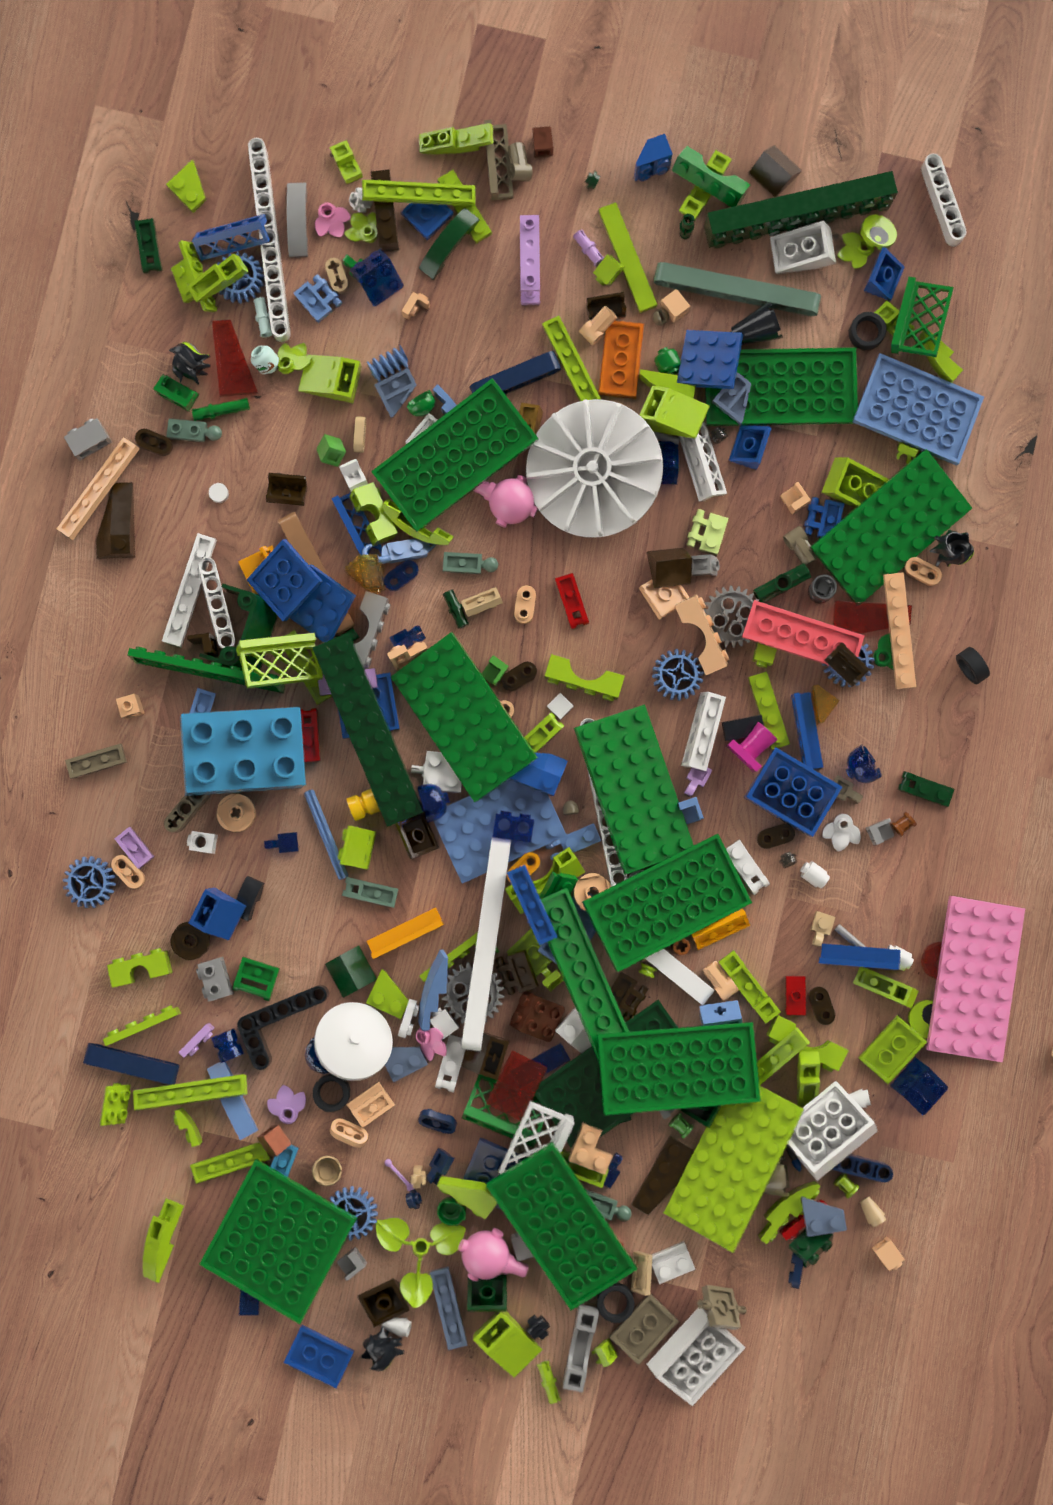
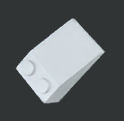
[770,221,836,274]

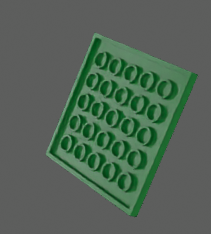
[199,1159,357,1325]

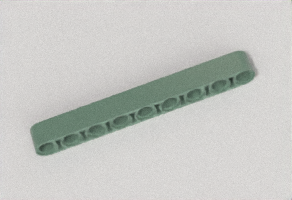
[653,262,821,316]

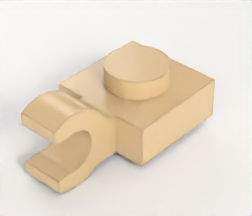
[810,911,835,947]
[411,1165,426,1188]

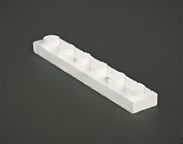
[162,533,217,648]

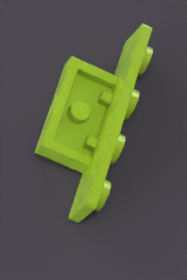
[171,240,217,313]

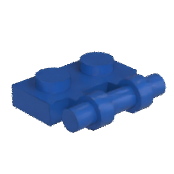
[804,497,844,538]

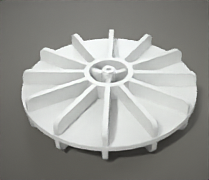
[526,399,663,538]

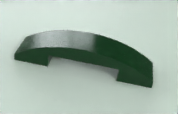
[419,208,480,280]

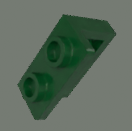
[789,1229,833,1268]

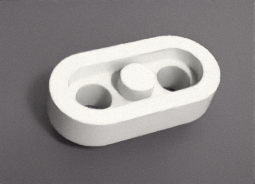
[398,999,419,1038]

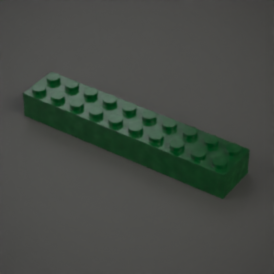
[704,171,898,248]
[312,633,424,827]

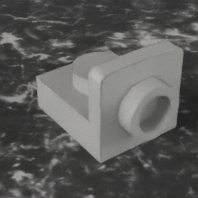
[691,554,720,576]

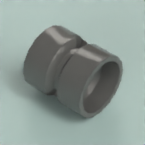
[808,575,837,603]

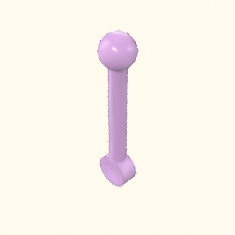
[384,1159,414,1191]

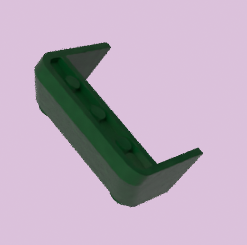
[199,583,278,671]

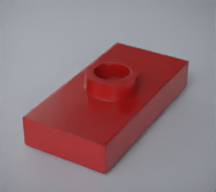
[785,976,806,1015]

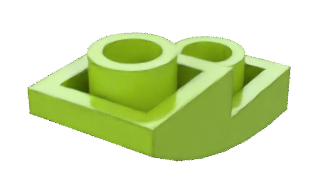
[173,1108,203,1147]

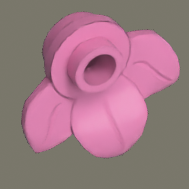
[315,203,351,238]
[416,1028,447,1061]

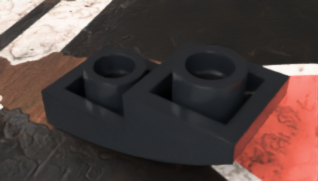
[721,715,764,741]
[236,876,264,921]

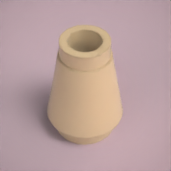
[860,1196,886,1228]

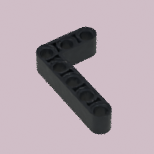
[237,985,329,1070]

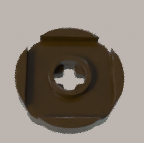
[170,922,210,960]

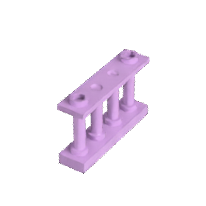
[520,215,540,305]

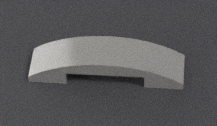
[287,183,308,257]

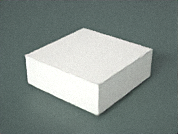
[547,693,574,720]

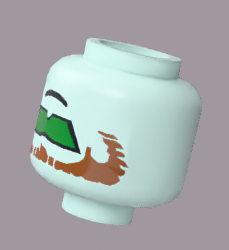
[251,345,279,374]

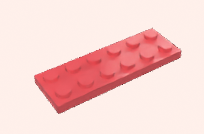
[742,600,865,666]

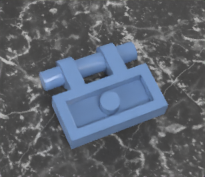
[293,274,342,323]

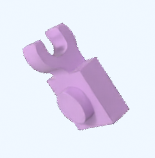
[684,767,712,797]

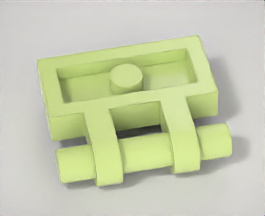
[687,509,729,555]

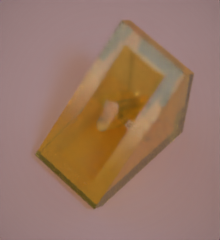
[811,685,840,725]

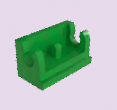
[153,374,200,412]

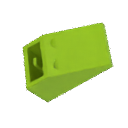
[298,355,362,403]
[640,386,710,439]
[338,825,376,869]
[473,1311,543,1377]

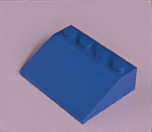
[744,747,842,837]

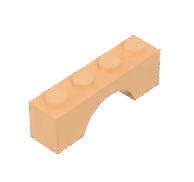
[674,594,730,675]

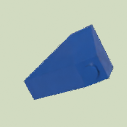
[510,753,568,797]

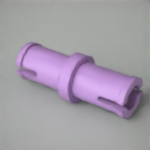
[573,229,604,266]

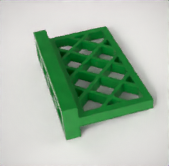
[891,277,954,357]
[462,1074,547,1148]

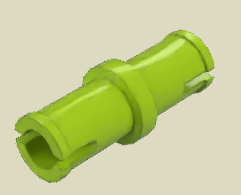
[537,1360,561,1404]

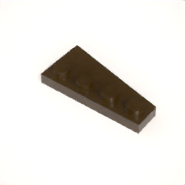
[631,1136,695,1215]

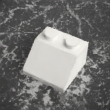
[555,1007,592,1053]

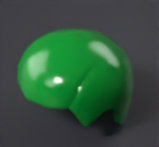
[407,390,435,417]
[437,1196,466,1226]

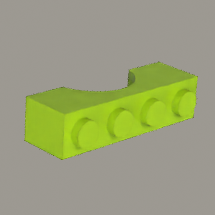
[545,654,625,701]
[505,847,585,914]
[766,1015,849,1072]

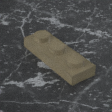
[65,744,127,779]

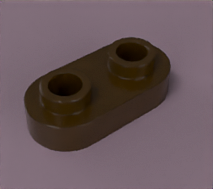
[135,428,173,456]
[502,661,537,691]
[757,824,795,849]
[808,986,835,1025]

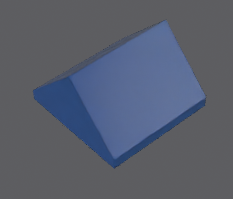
[864,247,905,301]
[729,425,771,470]

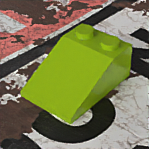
[821,457,889,508]

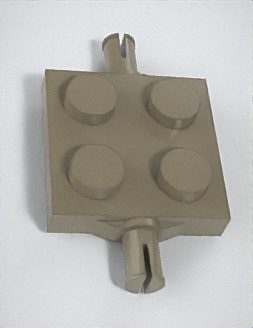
[697,1285,747,1330]

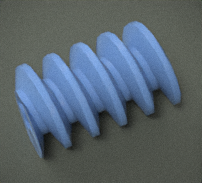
[366,345,408,382]

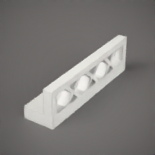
[679,422,727,502]
[681,692,726,771]

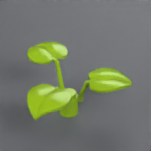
[376,1218,466,1308]

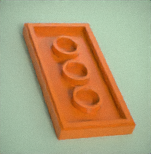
[599,321,644,399]

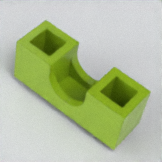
[349,482,398,547]
[107,948,173,988]

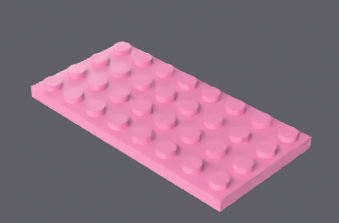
[926,896,1025,1062]

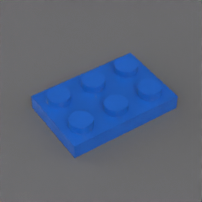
[284,1325,355,1389]

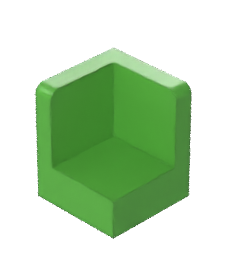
[316,434,346,467]
[482,655,509,687]

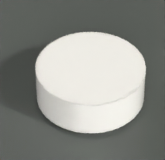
[209,483,229,503]

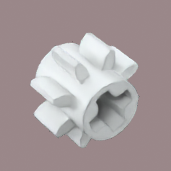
[349,188,373,212]

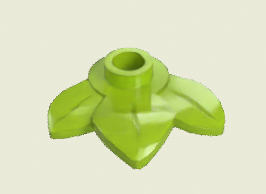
[345,212,378,243]
[837,232,874,269]
[278,343,311,374]

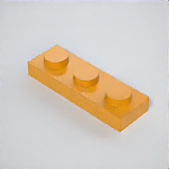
[691,909,750,950]

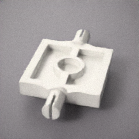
[411,751,462,793]

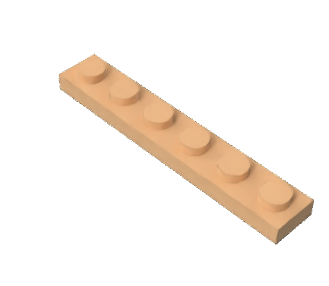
[57,437,140,540]
[883,572,916,689]

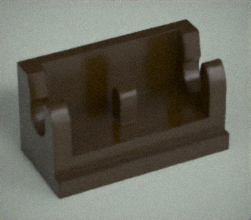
[586,292,627,320]
[824,643,870,687]

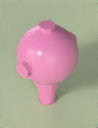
[473,475,538,528]
[458,1228,528,1281]

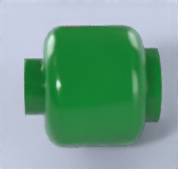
[654,347,681,375]

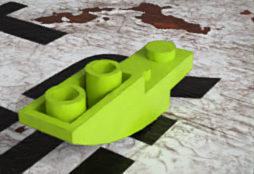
[419,123,493,154]
[758,1181,821,1244]
[143,1198,184,1283]

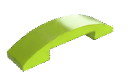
[679,150,732,220]
[382,499,454,545]
[718,950,781,1024]

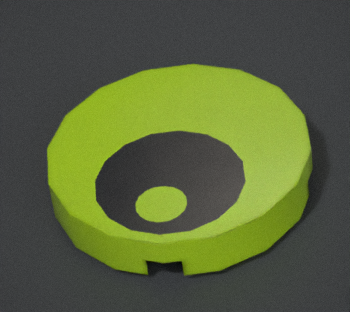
[860,214,897,250]
[908,1000,933,1039]

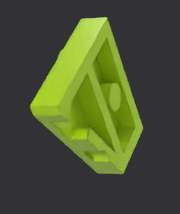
[166,160,206,213]
[366,969,409,1019]

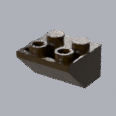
[461,1032,510,1080]

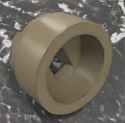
[653,309,668,326]
[563,801,579,815]

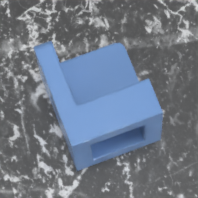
[677,797,704,824]

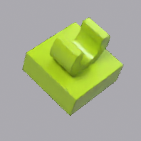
[896,442,918,463]
[541,967,564,992]
[591,1339,618,1367]

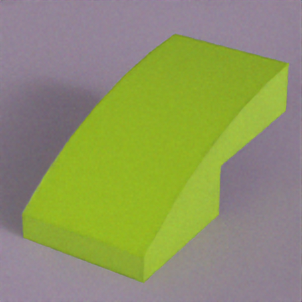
[329,140,363,185]
[874,301,915,335]

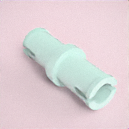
[253,297,272,338]

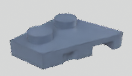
[374,368,417,418]
[712,372,751,425]
[385,1047,428,1082]
[801,1197,847,1237]

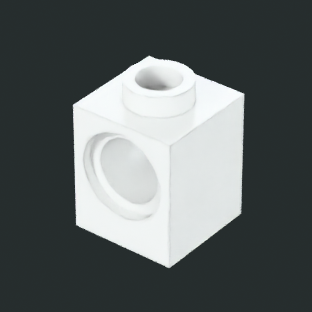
[187,831,218,854]
[430,1008,460,1039]

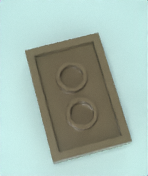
[610,1293,679,1365]

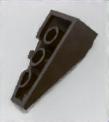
[96,482,135,559]

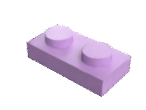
[115,827,154,869]
[179,1023,215,1057]

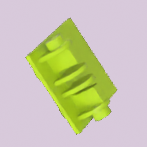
[100,1083,131,1126]

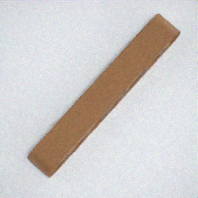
[278,511,355,635]

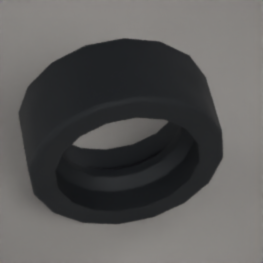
[849,312,886,351]
[956,647,990,685]
[313,1074,351,1112]
[597,1283,634,1323]

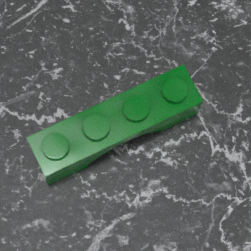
[671,146,751,207]

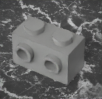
[64,418,112,461]
[196,957,234,1002]

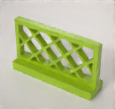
[236,633,323,688]

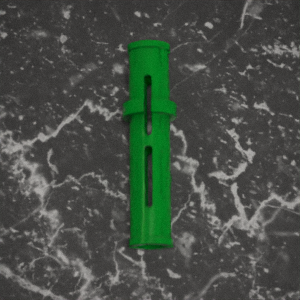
[191,398,250,421]

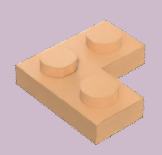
[387,642,428,671]
[568,1123,612,1174]

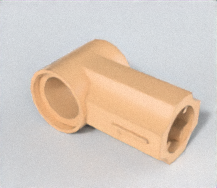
[579,306,617,346]
[702,960,739,1002]

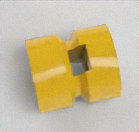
[346,789,380,821]

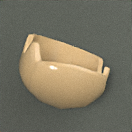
[312,1155,342,1186]

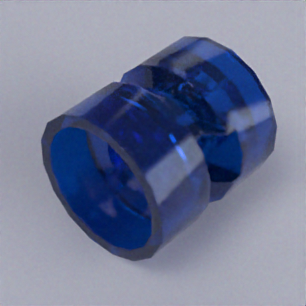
[211,1028,244,1063]

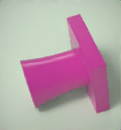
[726,722,777,772]

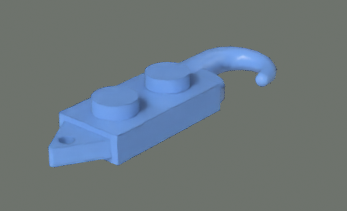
[362,538,436,565]

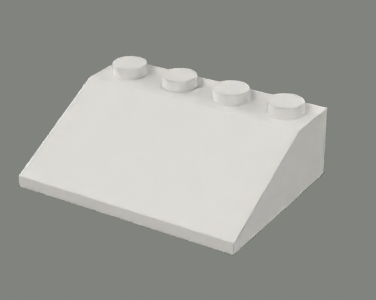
[787,1081,877,1181]
[647,1308,745,1406]

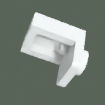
[339,459,368,492]

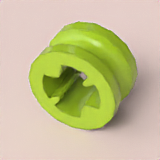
[638,963,658,978]

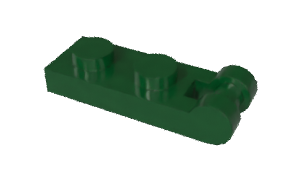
[134,218,163,274]
[897,771,955,807]

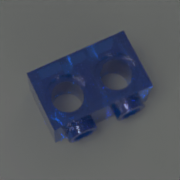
[492,811,534,843]

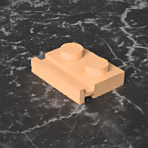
[346,1082,395,1128]

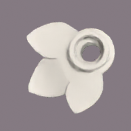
[822,814,861,852]

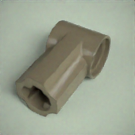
[508,142,532,181]
[783,526,818,565]

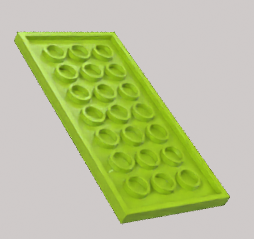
[664,1085,805,1253]

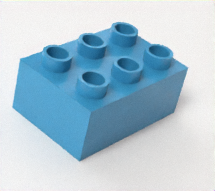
[180,707,306,796]

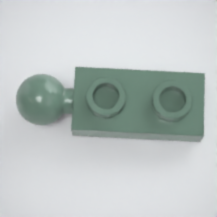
[166,419,222,442]
[443,552,499,574]
[585,1189,632,1222]

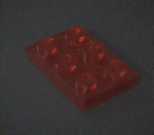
[486,1050,548,1121]

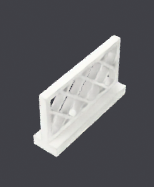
[499,1101,574,1174]

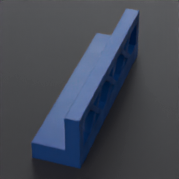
[192,214,270,261]
[331,492,382,569]
[791,692,823,769]
[507,865,557,945]
[819,944,901,970]

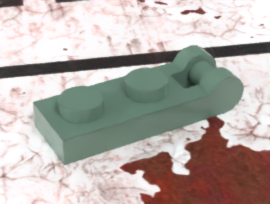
[342,877,399,908]

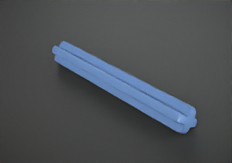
[304,789,348,880]

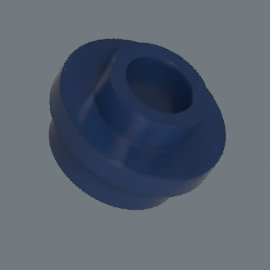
[406,1189,422,1209]

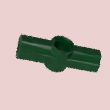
[753,563,811,603]

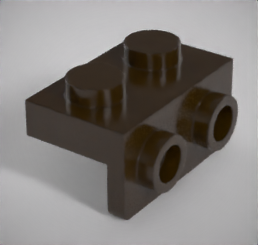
[266,473,307,506]

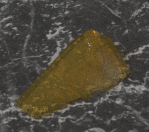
[344,554,385,594]

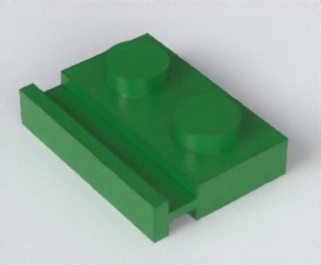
[539,872,578,899]

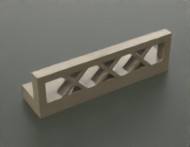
[484,120,513,200]

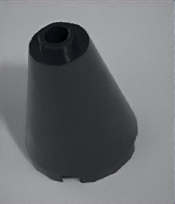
[731,301,783,345]

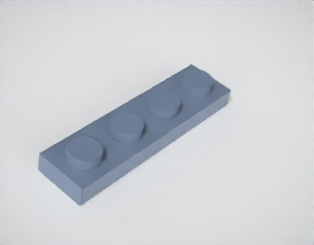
[430,1266,468,1350]

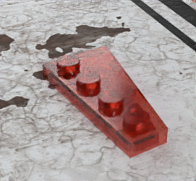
[212,319,258,397]
[833,601,912,634]

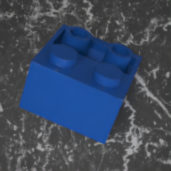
[634,134,673,182]
[189,887,246,940]

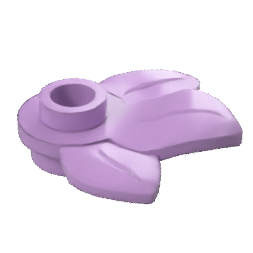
[267,1085,306,1124]

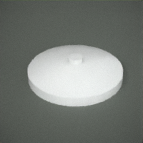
[314,1002,393,1081]

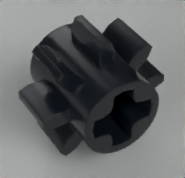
[526,1314,550,1340]

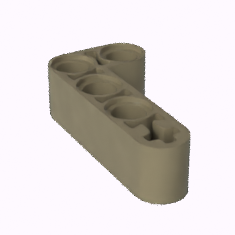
[164,794,212,833]

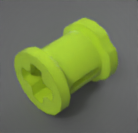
[833,1173,859,1199]

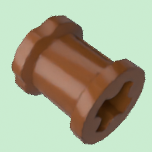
[891,812,917,837]
[672,938,690,955]

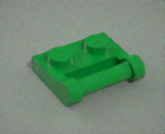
[232,957,280,1001]

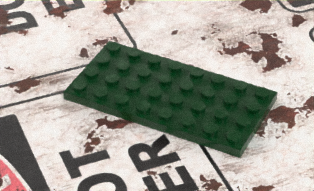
[531,999,678,1149]

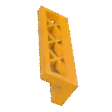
[367,907,445,959]

